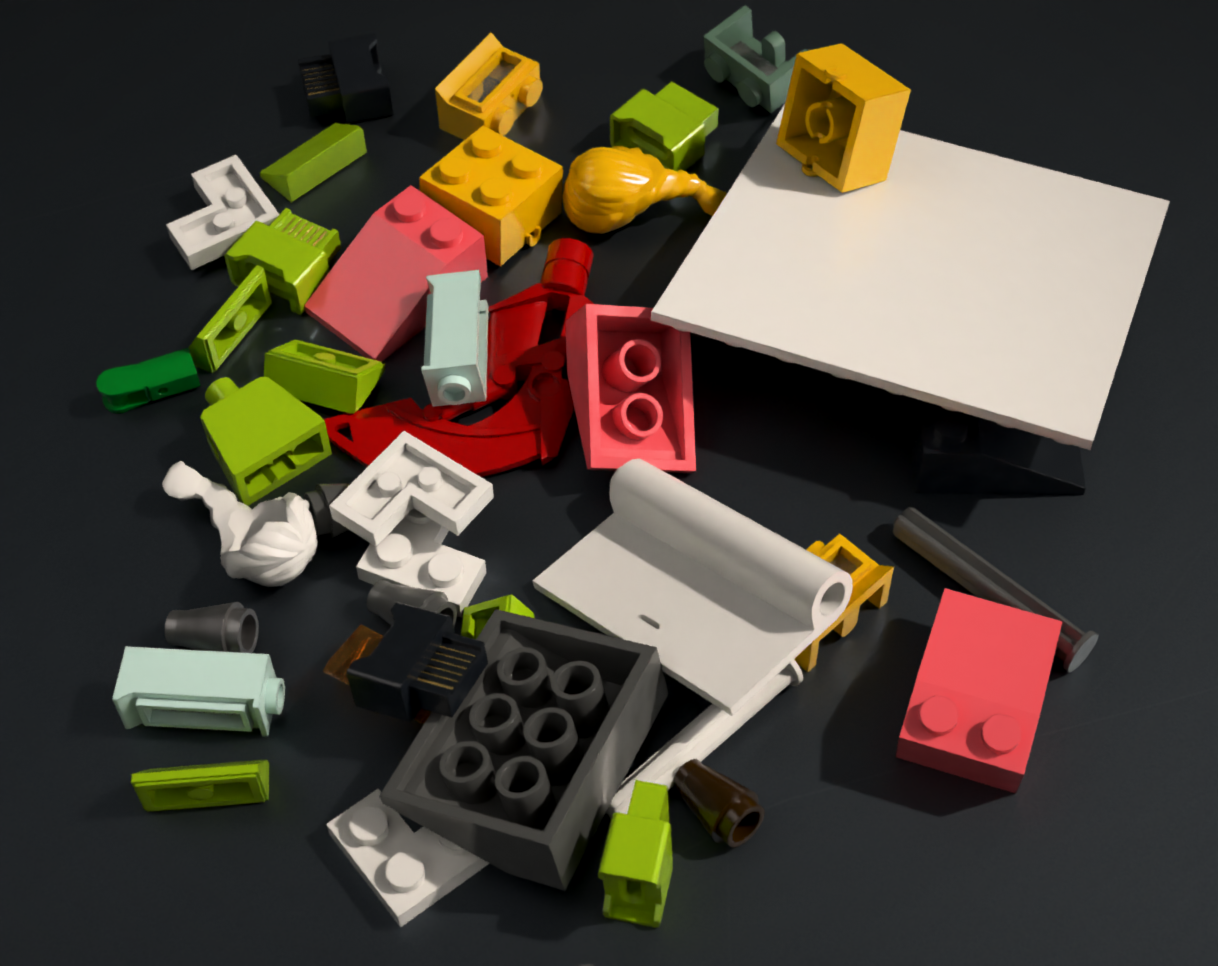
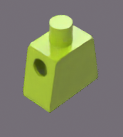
[200,377,332,506]

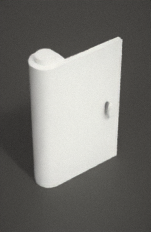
[532,458,853,716]

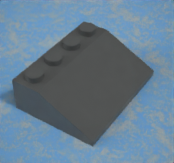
[379,609,668,891]

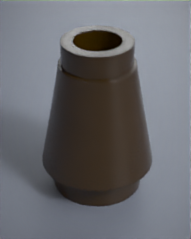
[673,759,765,847]

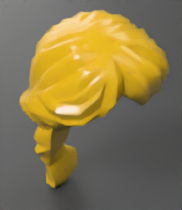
[562,146,727,234]

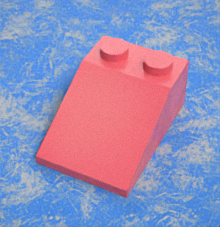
[304,185,488,362]
[566,304,696,473]
[896,588,1063,794]

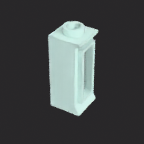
[421,270,489,407]
[112,646,285,737]

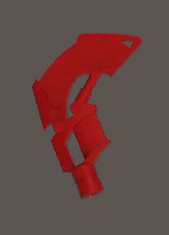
[324,238,594,477]

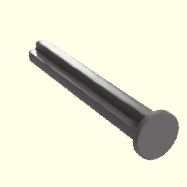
[892,507,1098,673]

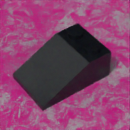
[908,397,1086,495]

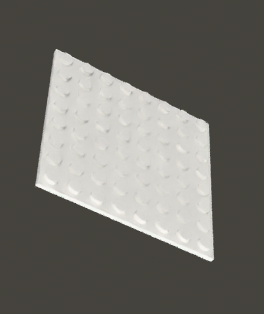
[651,104,1170,450]

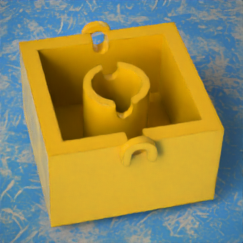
[776,43,911,193]
[419,126,563,266]

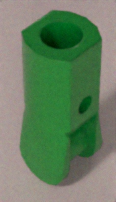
[96,348,201,414]

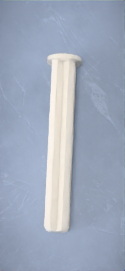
[606,660,803,819]

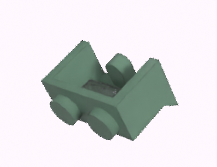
[703,5,808,113]

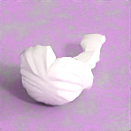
[162,461,318,587]

